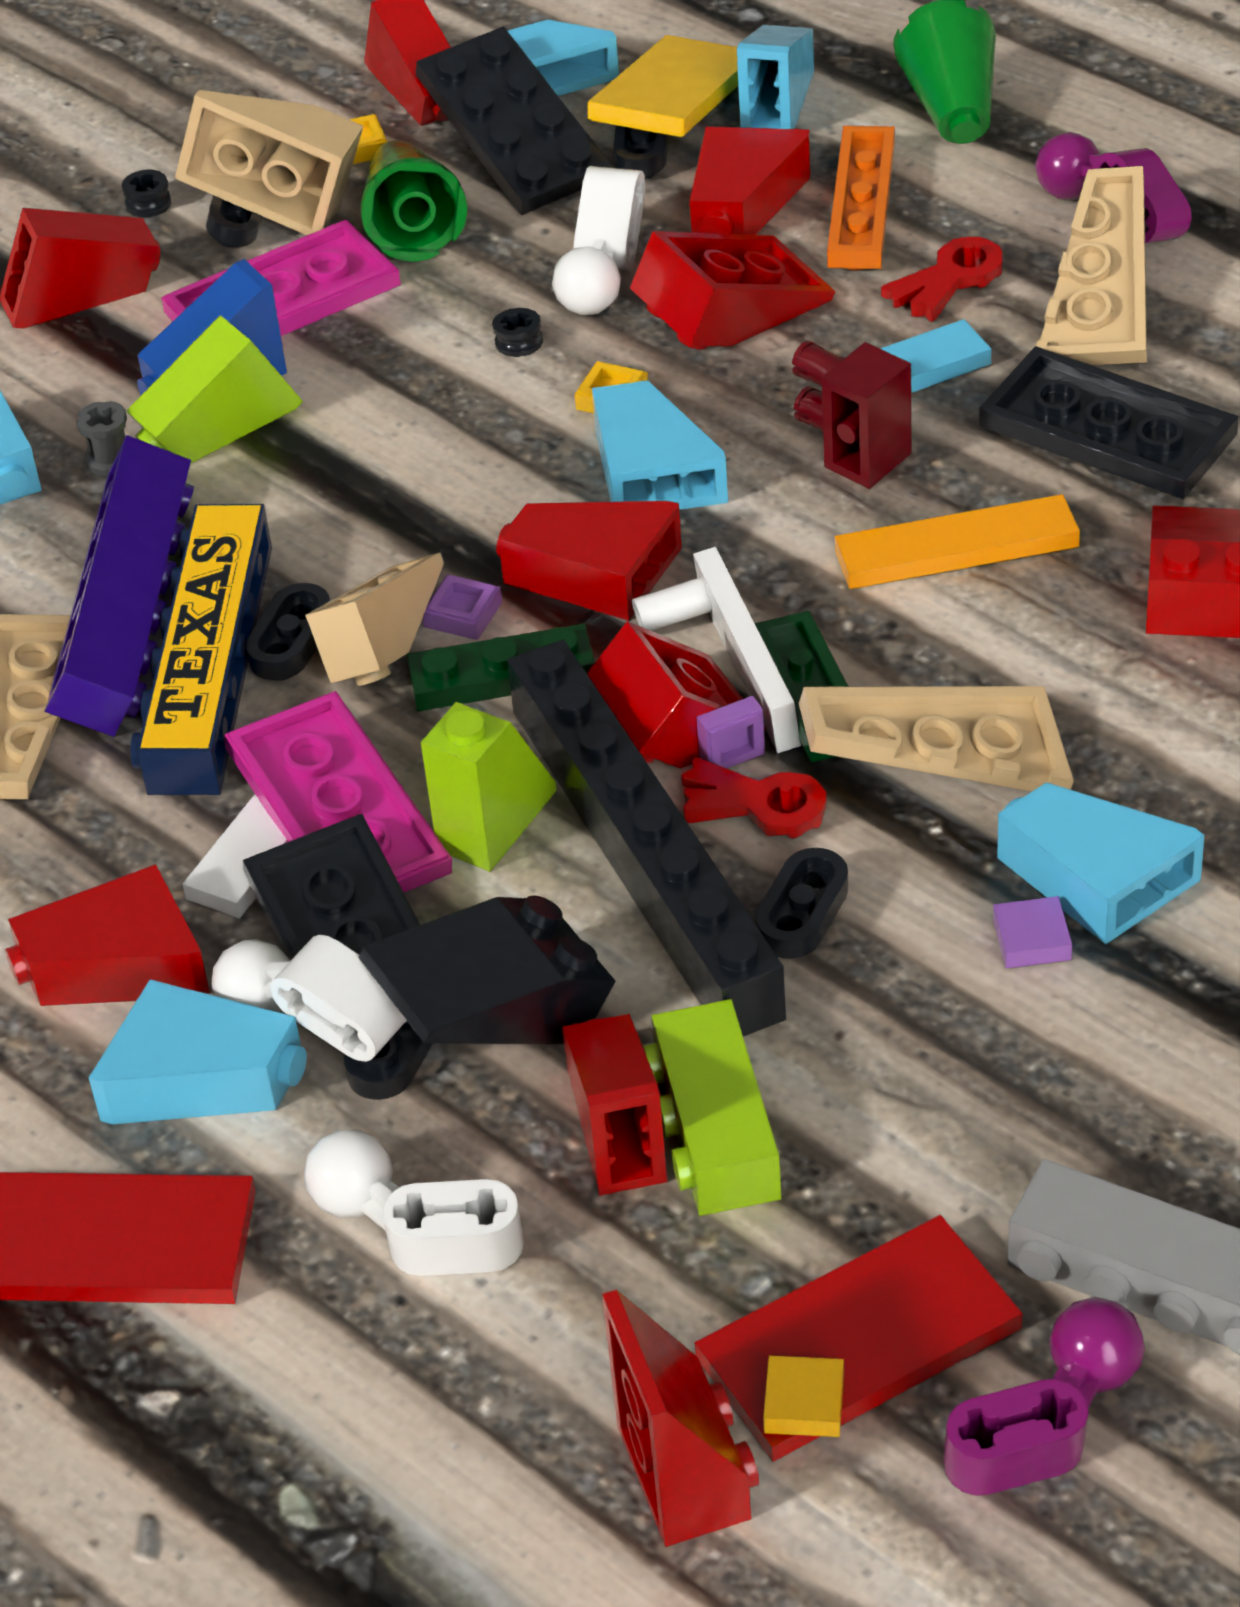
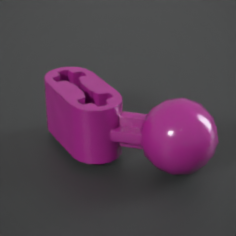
[1035,132,1191,244]
[944,1296,1145,1496]

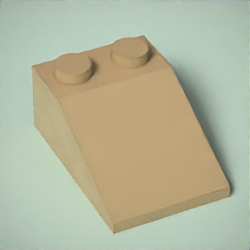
[175,90,363,235]

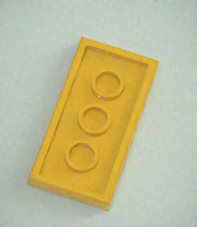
[588,35,738,137]

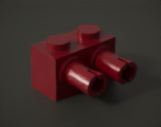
[792,341,912,489]

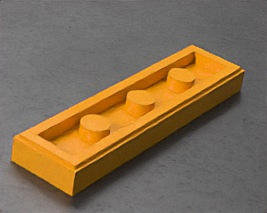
[835,494,1080,589]

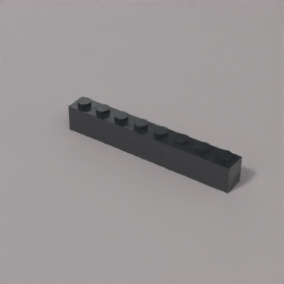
[507,639,786,1037]

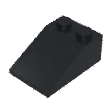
[358,895,616,1045]

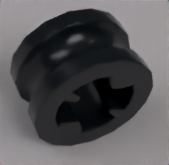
[121,169,172,218]
[492,308,543,357]

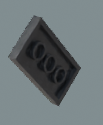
[416,26,611,216]
[979,346,1239,500]

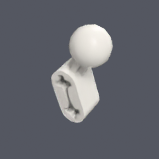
[552,166,645,316]
[211,935,407,1062]
[304,1129,524,1276]

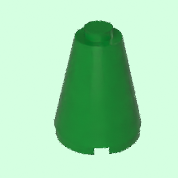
[893,0,996,144]
[361,140,467,262]

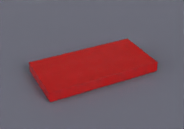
[0,1172,256,1304]
[695,1214,1023,1462]

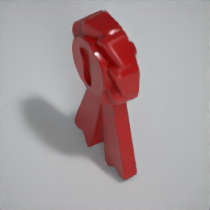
[881,236,1002,322]
[681,758,827,839]

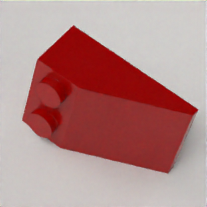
[630,231,836,350]
[1146,505,1240,638]
[602,1289,759,1547]

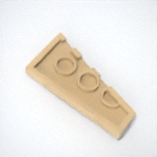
[1036,166,1147,365]
[0,614,70,799]
[799,686,1074,791]

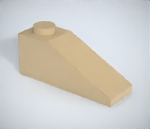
[306,552,444,686]

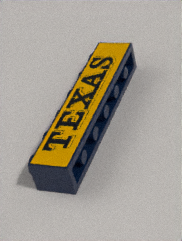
[131,504,272,795]

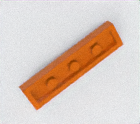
[827,126,895,271]

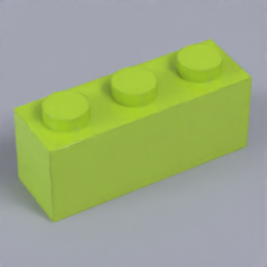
[643,999,782,1216]

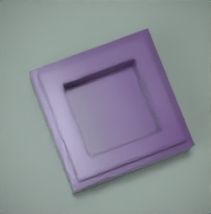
[423,574,502,640]
[697,696,765,768]
[993,896,1072,969]

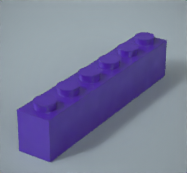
[45,435,194,737]

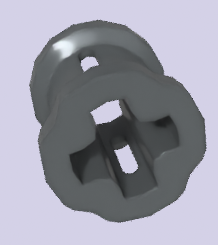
[77,401,127,476]

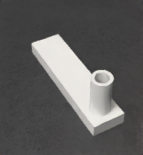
[632,547,801,753]

